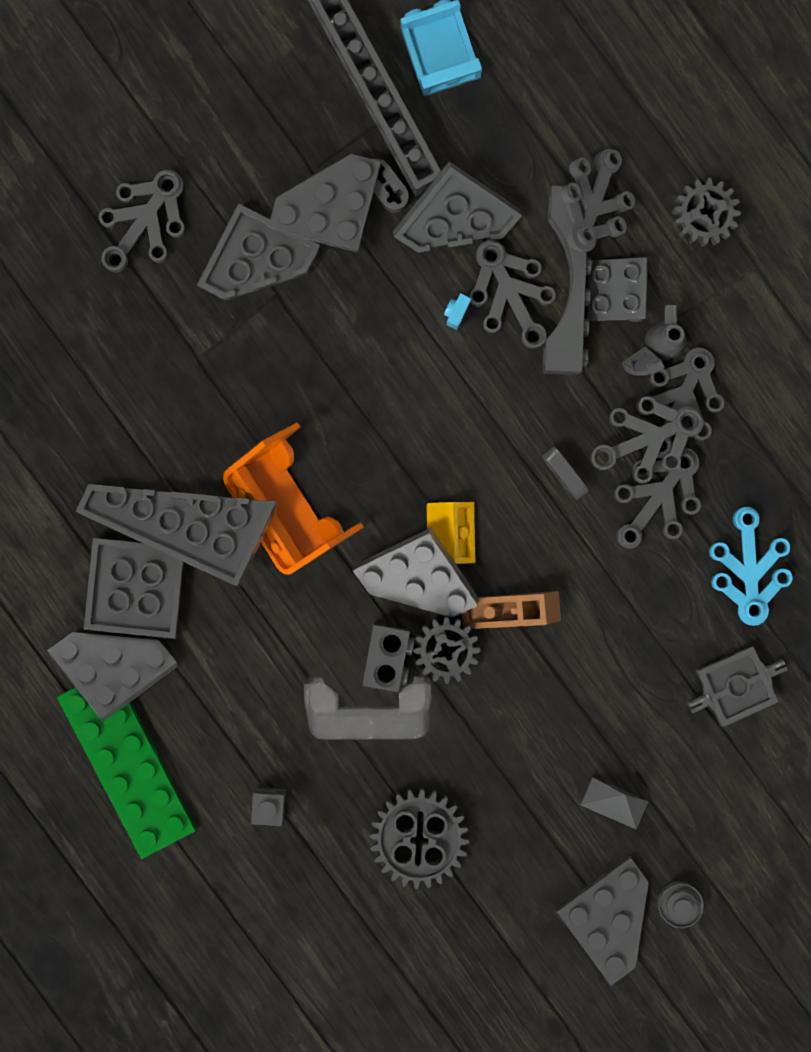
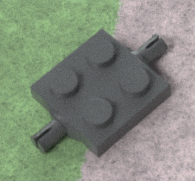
[687,646,787,727]

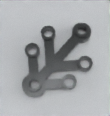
[560,149,635,252]
[99,170,186,272]
[469,240,556,349]
[636,348,724,459]
[590,396,704,484]
[614,448,701,549]

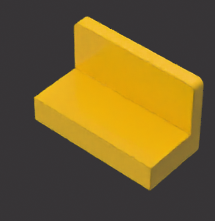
[427,502,475,564]

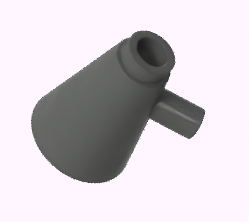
[645,305,686,361]

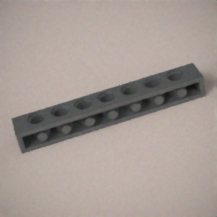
[308,0,441,197]

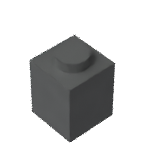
[251,787,287,826]

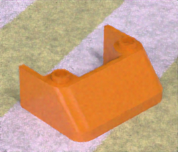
[223,422,364,575]

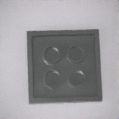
[84,538,184,639]

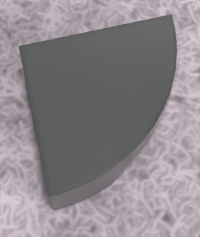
[621,346,665,376]

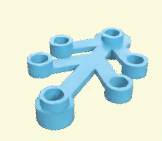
[709,507,793,626]

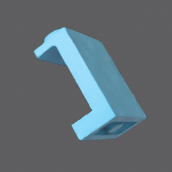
[400,0,482,97]

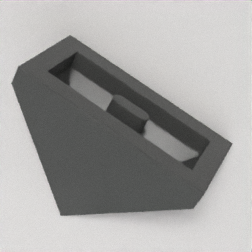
[580,777,648,830]

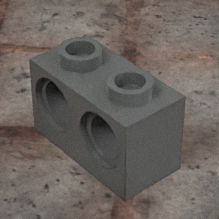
[362,623,415,692]

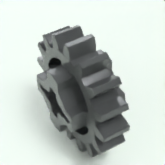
[672,178,741,247]
[414,616,480,684]

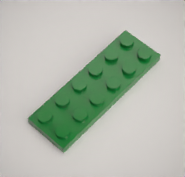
[57,688,197,860]

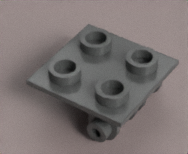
[587,257,648,322]

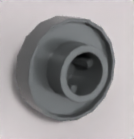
[657,881,704,928]

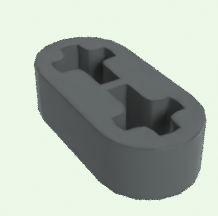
[373,158,409,213]
[541,446,589,501]

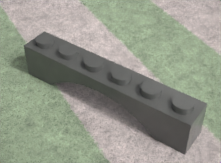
[542,186,591,375]

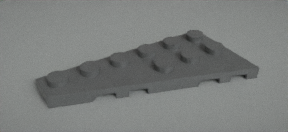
[76,484,279,588]

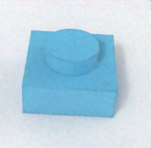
[444,293,471,330]

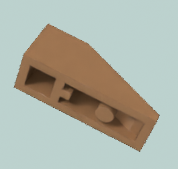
[462,591,561,629]

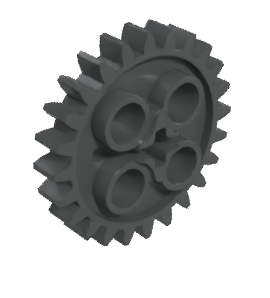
[370,787,469,889]

